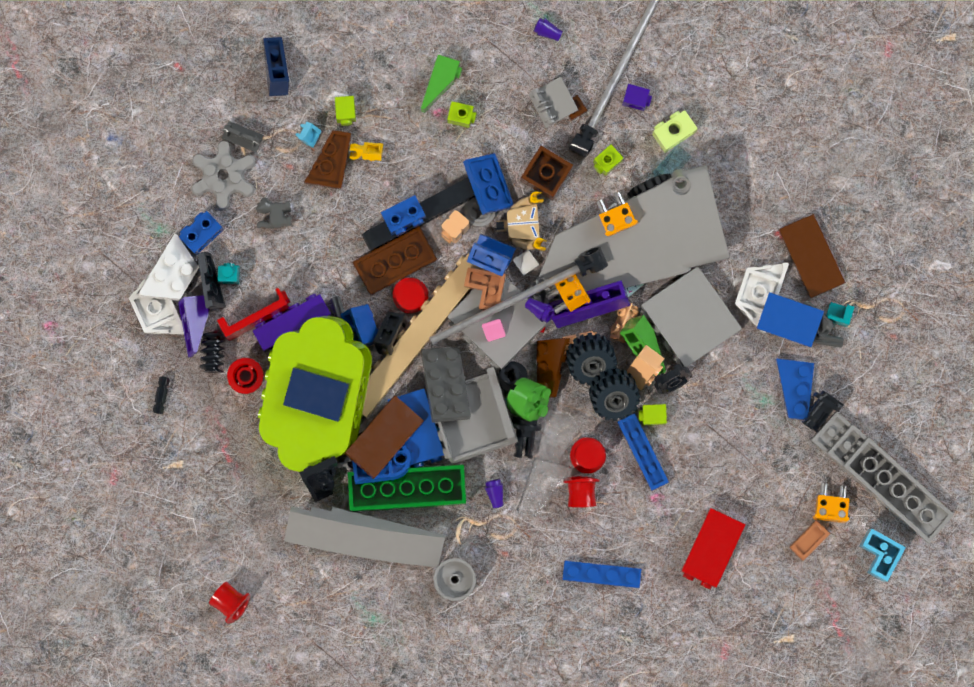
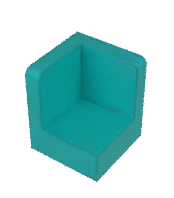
[826,302,855,327]

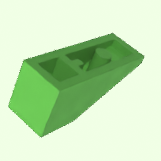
[421,55,462,113]
[620,315,666,376]

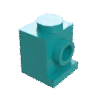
[218,263,240,285]

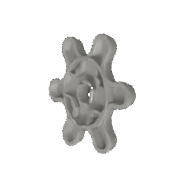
[191,140,256,211]

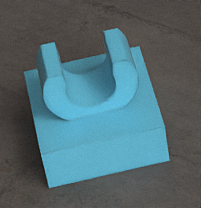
[296,122,322,148]

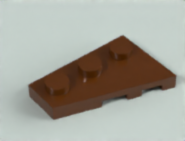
[537,338,570,398]

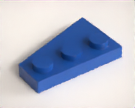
[775,358,814,420]

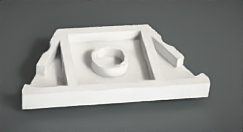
[137,234,199,301]
[734,263,789,333]
[129,268,184,335]

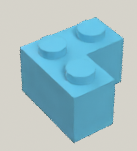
[859,529,906,582]

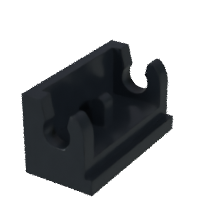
[373,311,407,355]

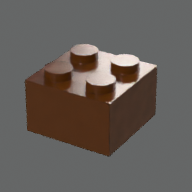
[520,146,573,201]

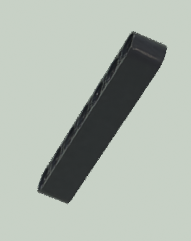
[362,177,476,252]

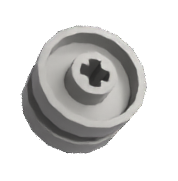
[433,558,476,601]

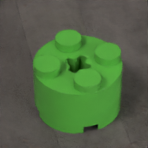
[507,378,551,422]

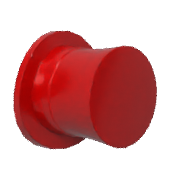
[393,277,429,313]
[227,358,264,394]
[570,437,606,474]
[563,476,600,508]
[209,581,250,624]

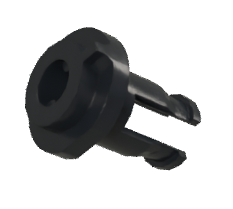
[498,361,528,392]
[802,390,844,433]
[512,417,542,459]

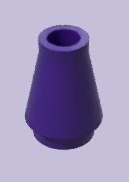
[533,18,563,41]
[525,298,555,323]
[484,479,504,508]

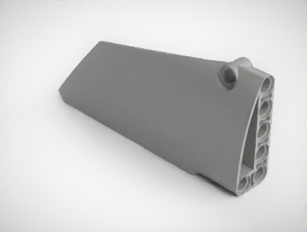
[538,165,730,301]

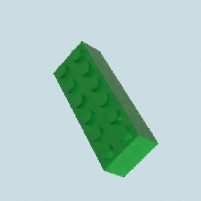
[348,465,466,512]

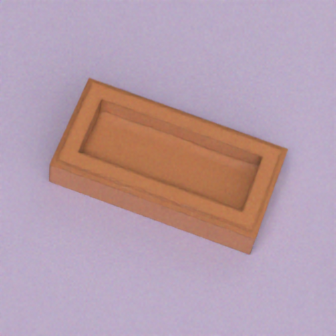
[789,520,830,561]

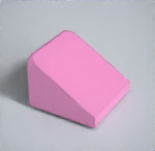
[482,319,506,342]

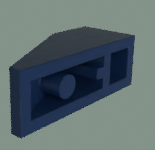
[263,37,289,96]

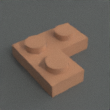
[464,267,506,313]

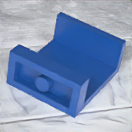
[467,234,516,276]

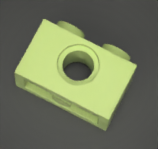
[652,110,698,153]

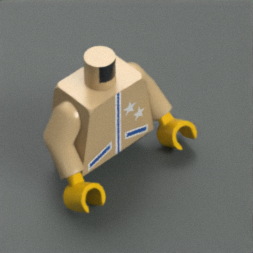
[496,192,547,251]

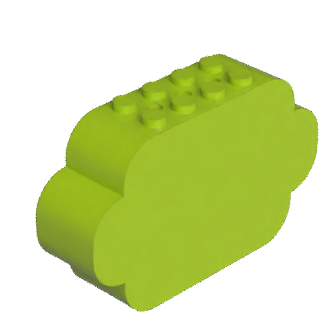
[258,316,372,472]

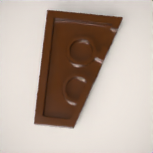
[304,130,352,190]

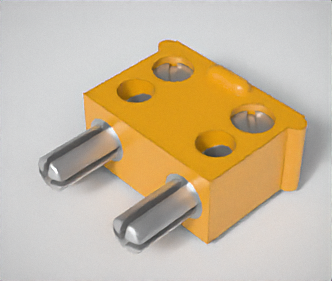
[597,192,638,237]
[546,274,590,314]
[813,483,849,523]

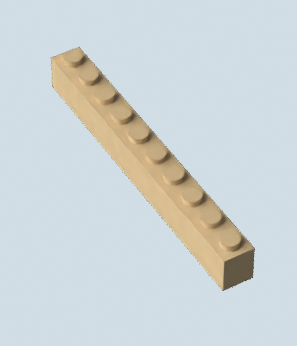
[362,253,486,418]

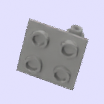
[529,77,578,128]

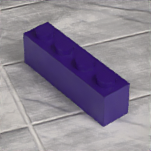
[548,280,630,329]
[253,294,332,353]

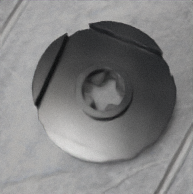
[654,364,692,394]

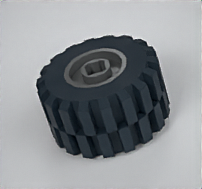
[566,333,617,386]
[588,368,640,421]

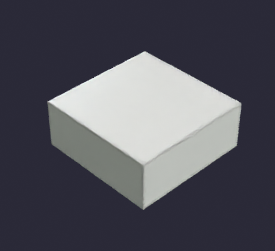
[513,250,539,276]

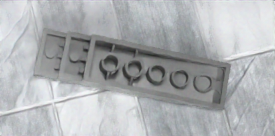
[811,411,954,543]
[284,507,446,567]

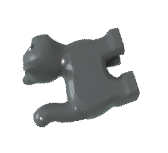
[256,197,292,229]

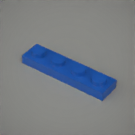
[617,413,669,491]
[562,561,642,588]

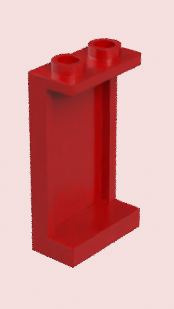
[217,288,291,341]
[680,508,746,590]

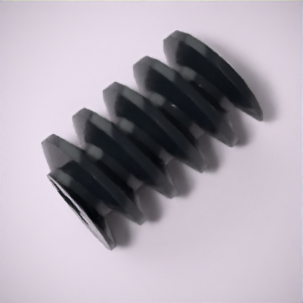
[199,333,225,373]

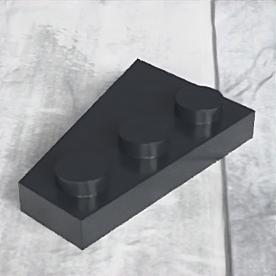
[197,252,226,310]
[299,456,337,502]

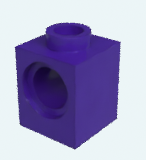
[622,84,652,111]

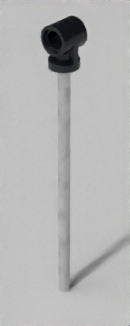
[569,0,659,158]
[429,247,608,344]

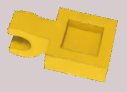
[350,142,383,161]

